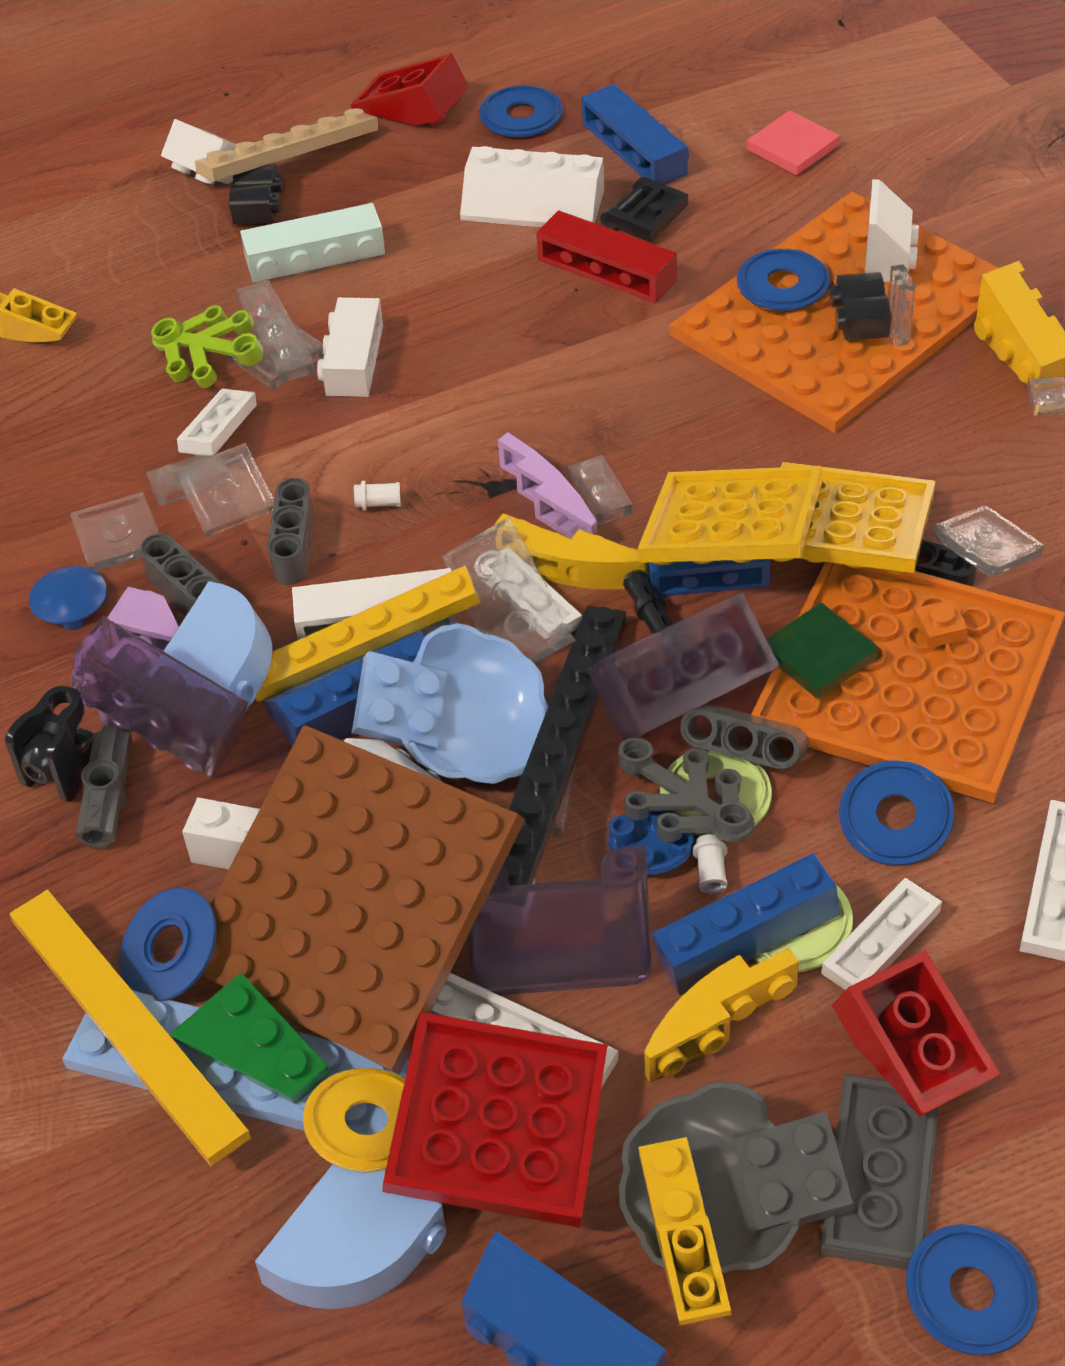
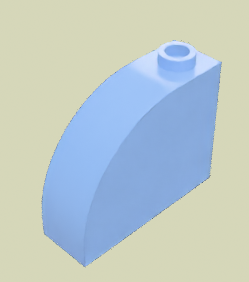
[147,581,272,720]
[255,1164,446,1309]

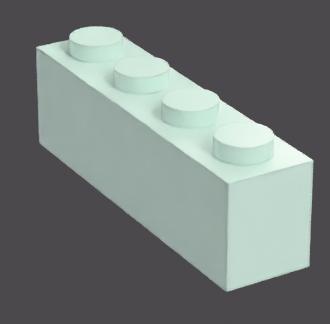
[240,203,385,283]

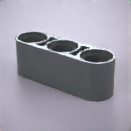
[268,478,315,585]
[140,533,220,616]
[681,704,808,769]

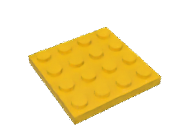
[781,462,935,574]
[638,466,823,565]

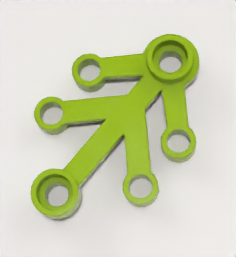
[151,305,263,388]

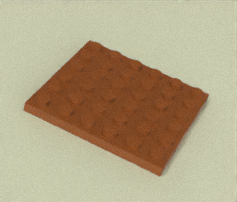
[202,725,525,1075]

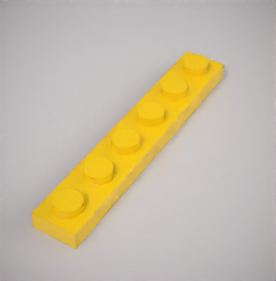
[255,566,481,702]

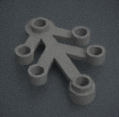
[618,738,754,842]

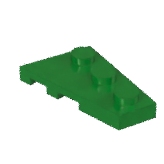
[169,972,331,1104]

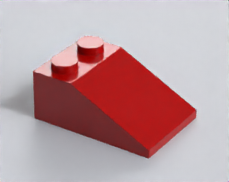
[350,53,469,126]
[831,950,1000,1117]

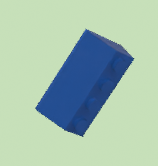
[262,630,425,746]
[462,1232,666,1366]

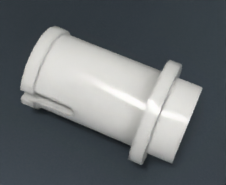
[354,481,401,511]
[693,834,727,894]

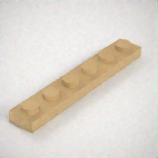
[195,109,378,181]

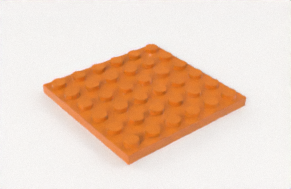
[751,562,1065,804]

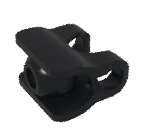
[5,686,94,802]

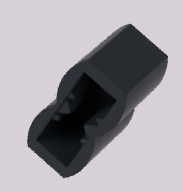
[229,164,284,225]
[830,272,891,340]

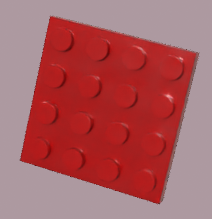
[382,1012,608,1227]

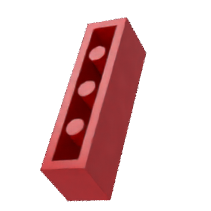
[536,210,677,304]

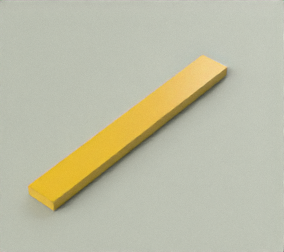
[9,889,251,1166]

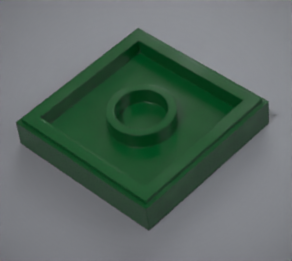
[761,602,879,699]

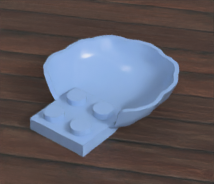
[352,623,548,784]

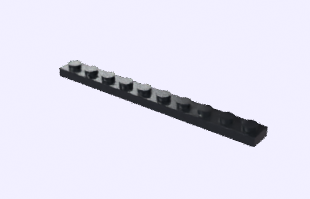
[487,605,626,905]

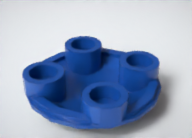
[29,566,109,630]
[608,811,695,875]

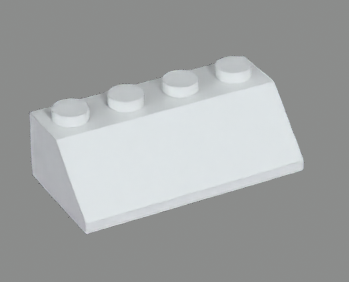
[460,146,604,227]

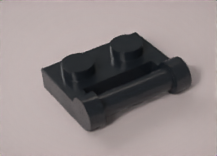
[600,177,688,241]

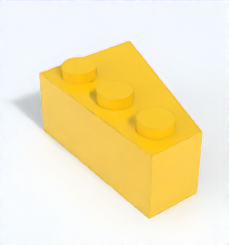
[974,261,1065,394]

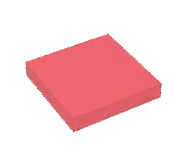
[747,110,840,176]

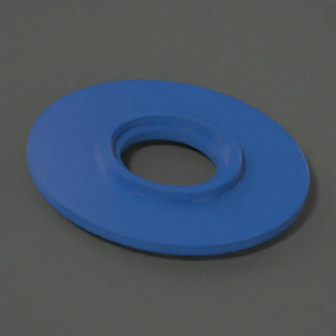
[479,85,562,137]
[737,249,830,311]
[839,760,954,866]
[120,888,217,1001]
[905,1224,1038,1356]

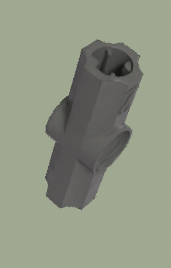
[76,726,132,849]

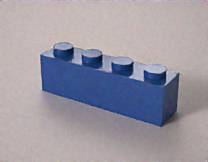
[581,84,689,184]
[652,853,840,995]

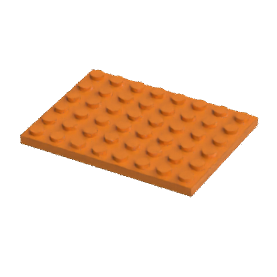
[669,191,999,433]

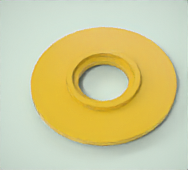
[303,1068,405,1172]

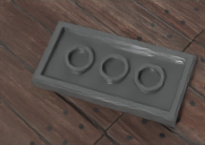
[820,1074,938,1270]

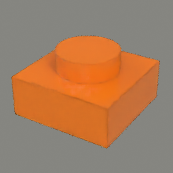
[913,599,968,648]

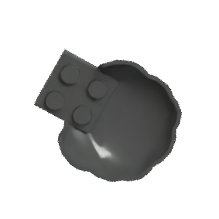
[619,1081,856,1275]

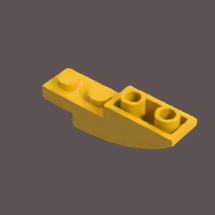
[0,288,77,342]
[495,513,649,590]
[644,948,799,1083]
[638,1137,732,1325]

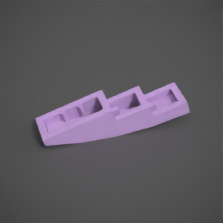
[498,432,597,539]

